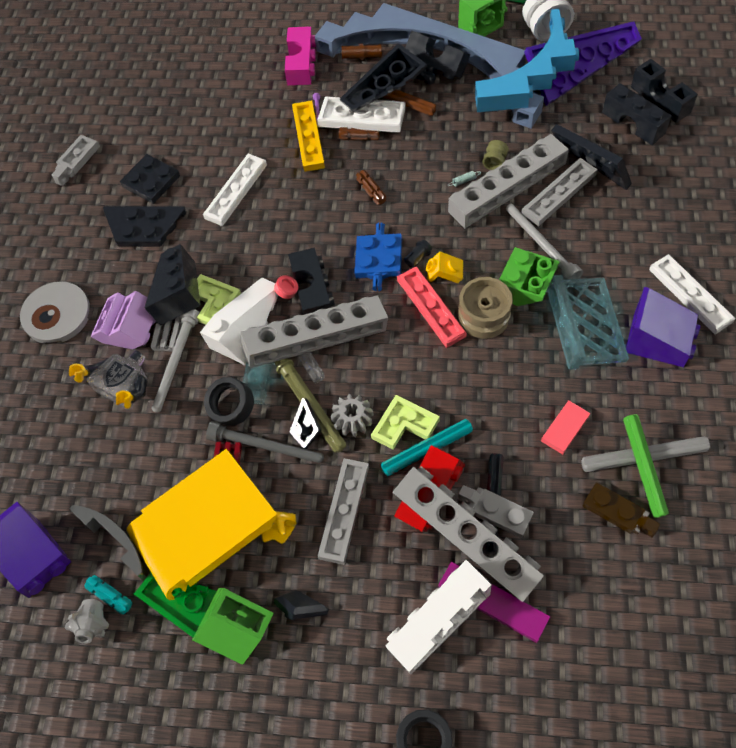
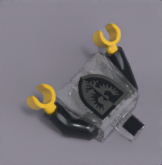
[69,350,147,410]

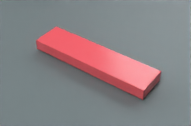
[397,266,467,348]

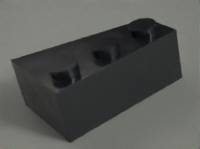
[144,244,201,326]

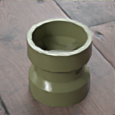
[482,140,509,170]

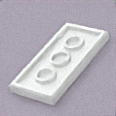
[317,97,406,132]

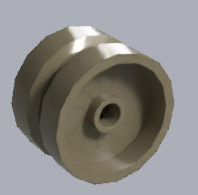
[458,277,513,339]

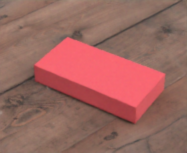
[541,400,590,455]

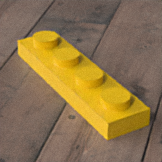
[292,101,325,172]

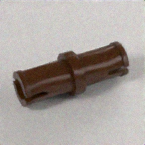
[341,43,382,60]

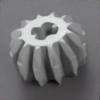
[331,394,373,437]

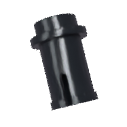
[404,240,432,268]

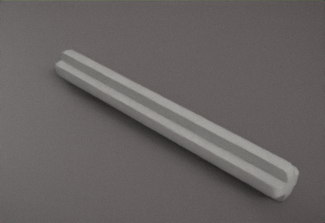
[581,436,710,472]

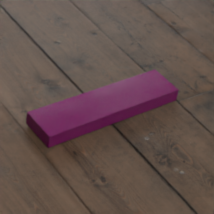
[438,562,550,643]

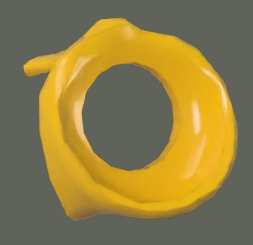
[261,511,297,544]

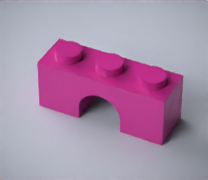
[285,27,316,85]

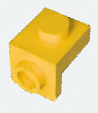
[426,252,463,283]

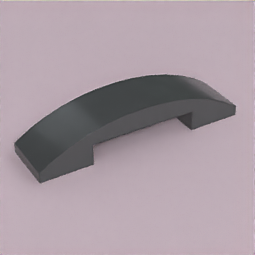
[69,505,148,581]

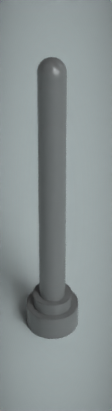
[206,421,324,463]

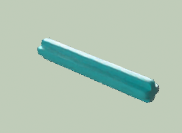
[381,419,473,476]

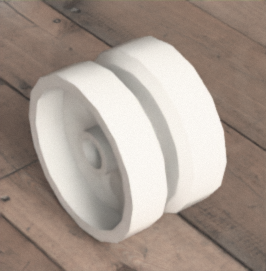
[522,0,575,42]

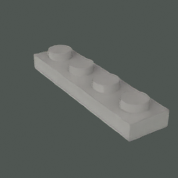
[522,158,597,227]
[318,458,369,565]

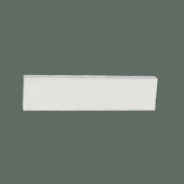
[203,154,267,226]
[649,254,735,335]

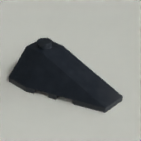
[340,43,427,112]

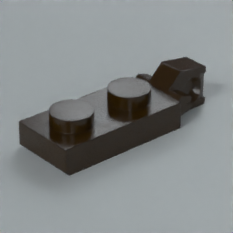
[582,482,660,538]

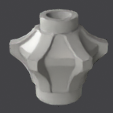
[65,599,109,644]

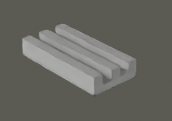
[151,316,182,352]

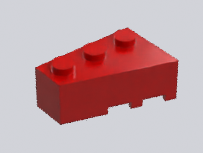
[394,445,465,532]

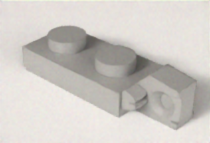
[52,135,100,186]
[458,485,534,538]

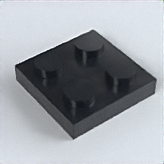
[119,154,180,204]

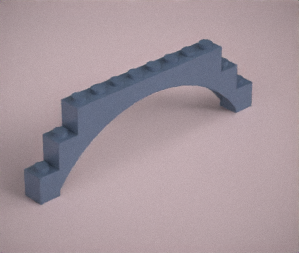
[315,3,544,129]

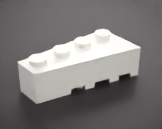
[386,560,491,674]

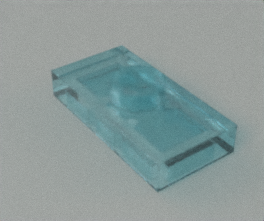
[239,361,272,405]

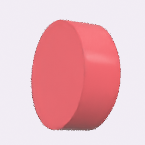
[274,275,299,299]

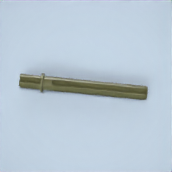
[273,358,347,453]

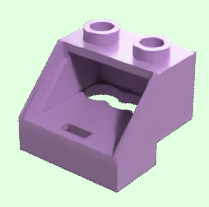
[91,291,156,349]

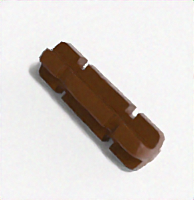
[339,127,380,140]
[356,170,386,205]

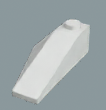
[200,278,278,365]

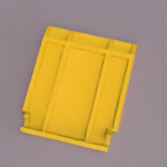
[126,449,278,600]

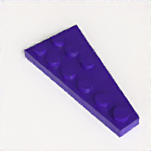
[524,21,642,106]

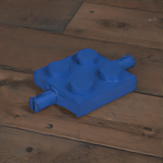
[354,223,402,291]

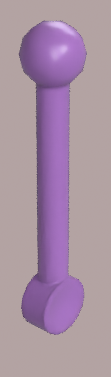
[313,93,320,126]

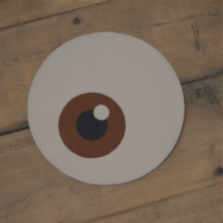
[20,282,90,344]

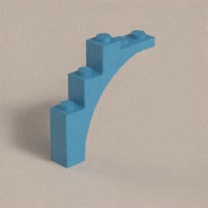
[475,9,579,112]

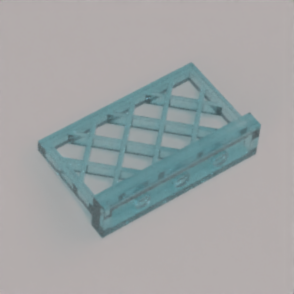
[547,275,629,370]

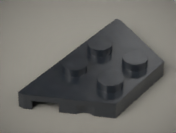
[103,206,187,247]

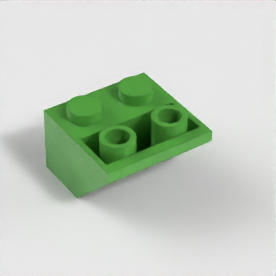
[499,247,560,306]
[192,588,273,665]

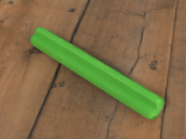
[623,414,669,518]

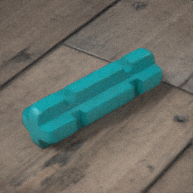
[84,575,132,614]

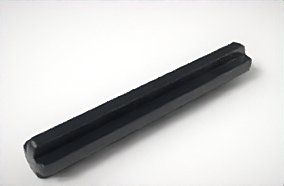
[482,453,504,555]

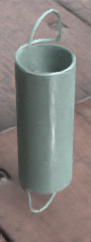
[448,171,481,187]

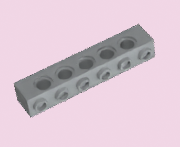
[448,134,569,229]
[241,295,388,368]
[392,466,544,602]

